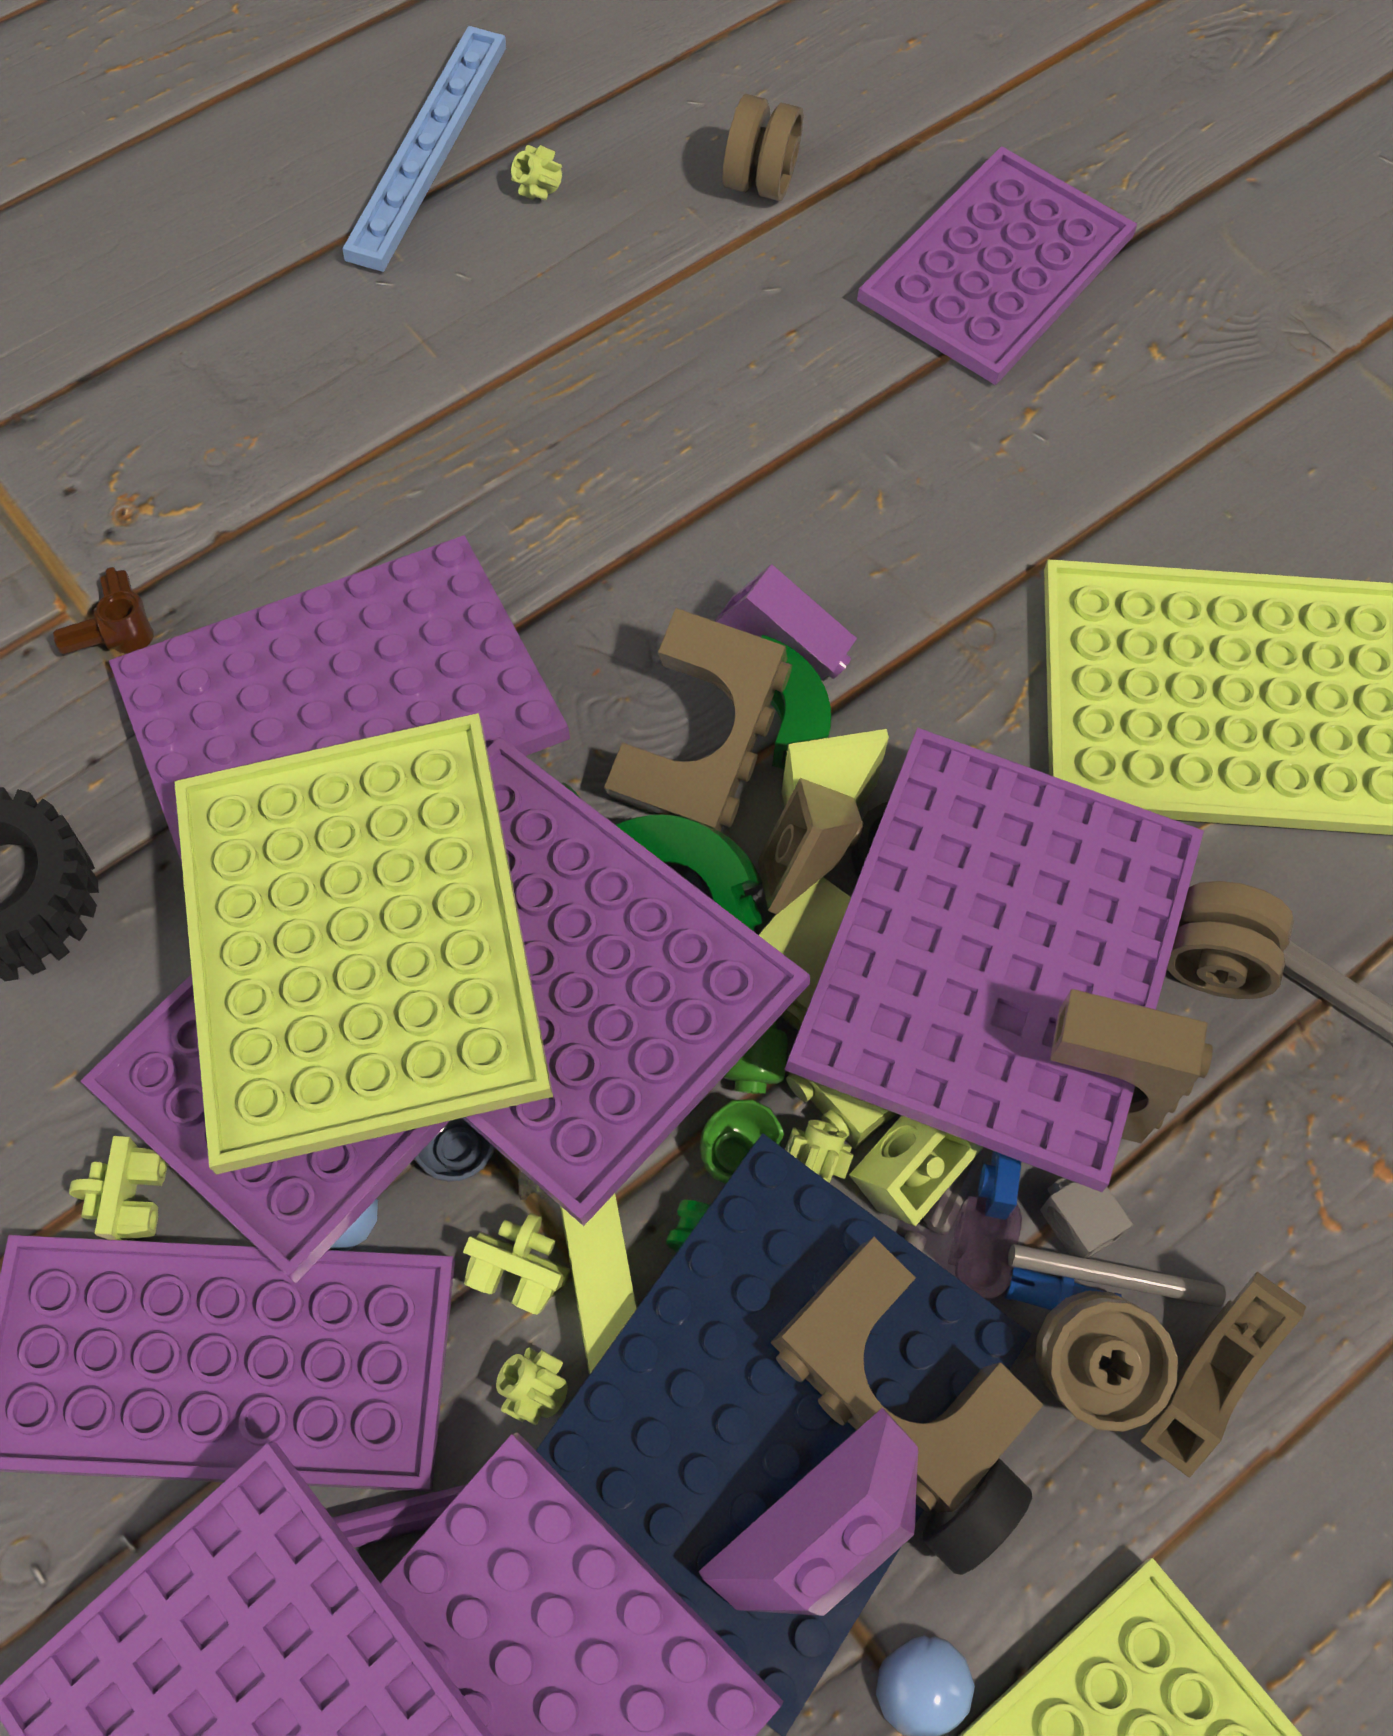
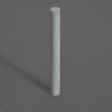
[1008,1244,1226,1307]

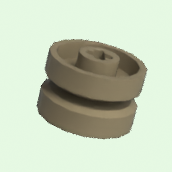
[722,94,804,201]
[1167,881,1294,999]
[1036,1291,1178,1432]

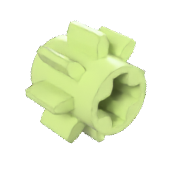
[511,145,562,200]
[785,1120,854,1183]
[496,1348,568,1425]

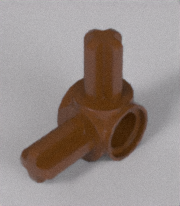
[53,567,154,654]

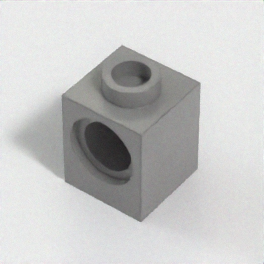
[1040,1177,1133,1259]

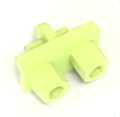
[69,1136,168,1241]
[463,1213,571,1315]

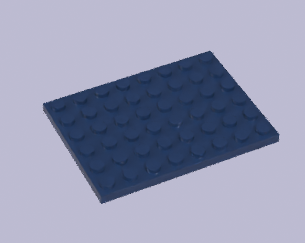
[536,1133,1032,1736]

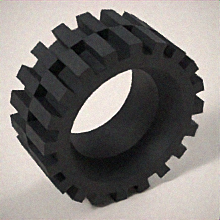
[0,787,99,982]

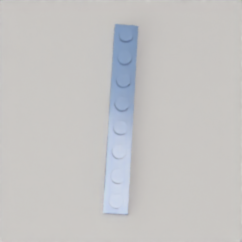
[342,26,506,272]

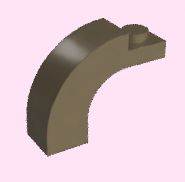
[1140,1272,1306,1478]

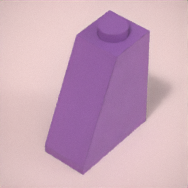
[715,564,857,680]

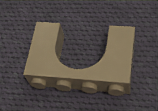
[604,608,792,832]
[1050,989,1213,1143]
[771,1237,1043,1512]

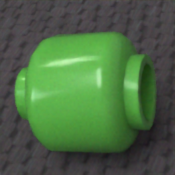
[723,1021,789,1094]

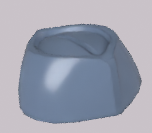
[413,1118,495,1182]

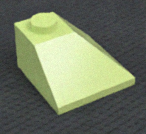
[781,729,889,810]

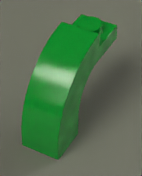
[761,635,831,769]
[616,814,762,935]

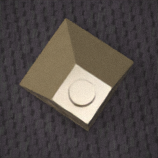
[758,778,863,914]

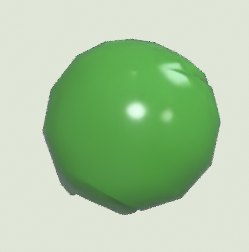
[700,1099,784,1184]

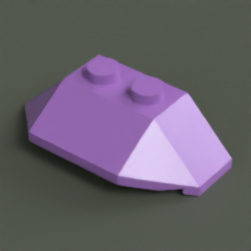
[699,1407,918,1616]

